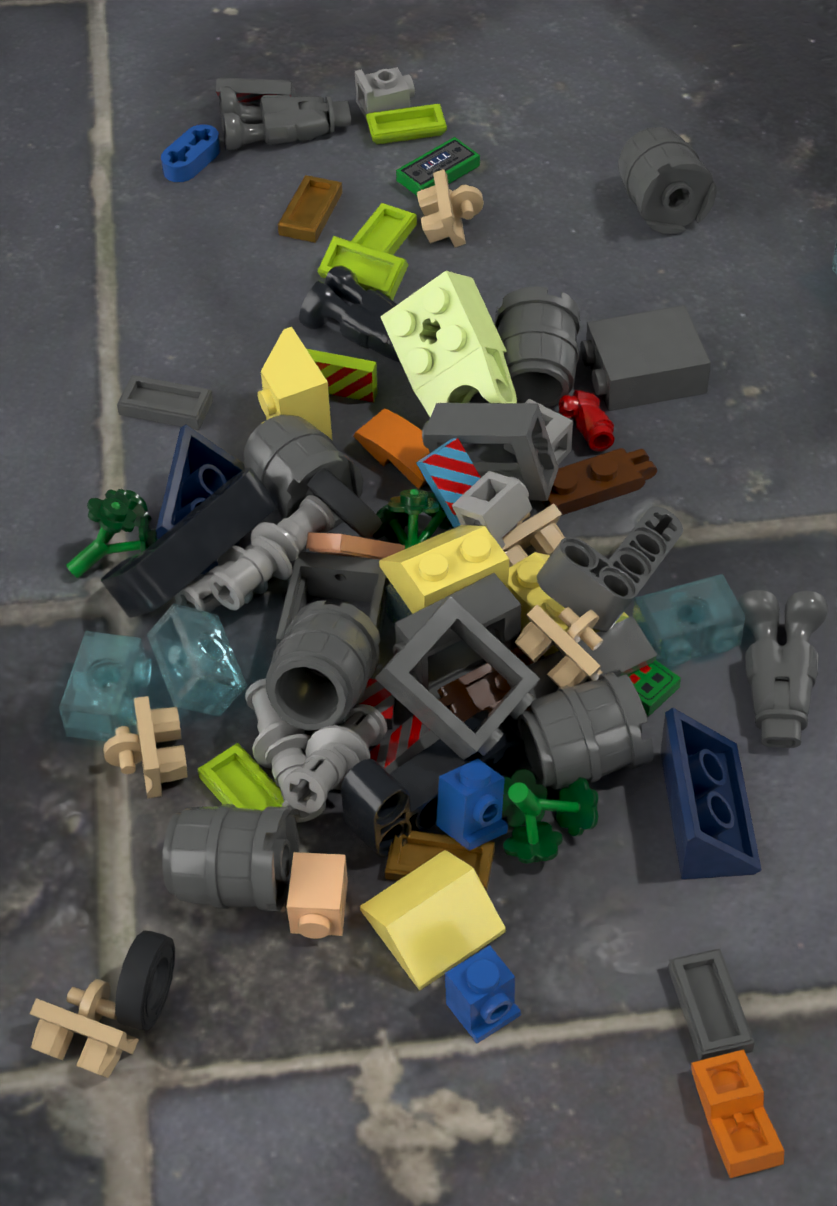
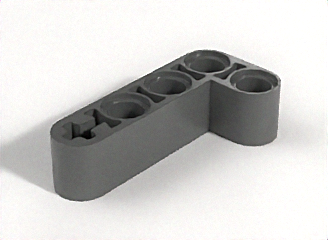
[537,507,683,631]

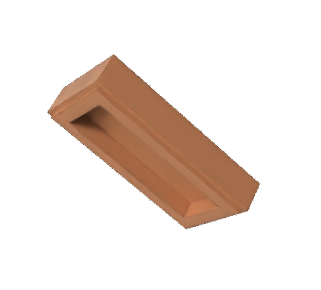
[306,532,405,559]

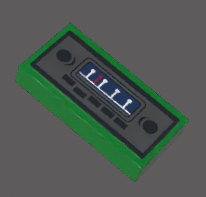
[396,137,480,196]

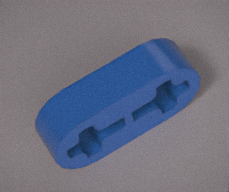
[161,125,221,182]

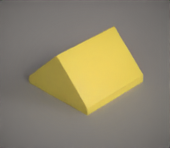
[360,850,506,991]

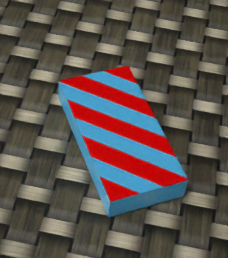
[416,438,481,528]

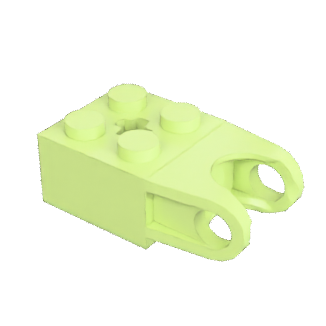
[380,271,517,444]

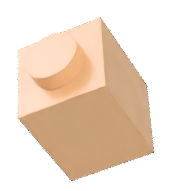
[287,852,348,939]

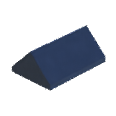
[156,424,245,574]
[660,708,762,880]

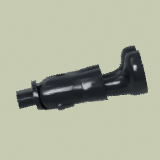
[299,265,402,365]

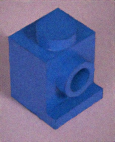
[436,759,508,851]
[445,945,521,1044]

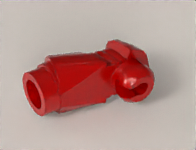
[559,390,615,451]

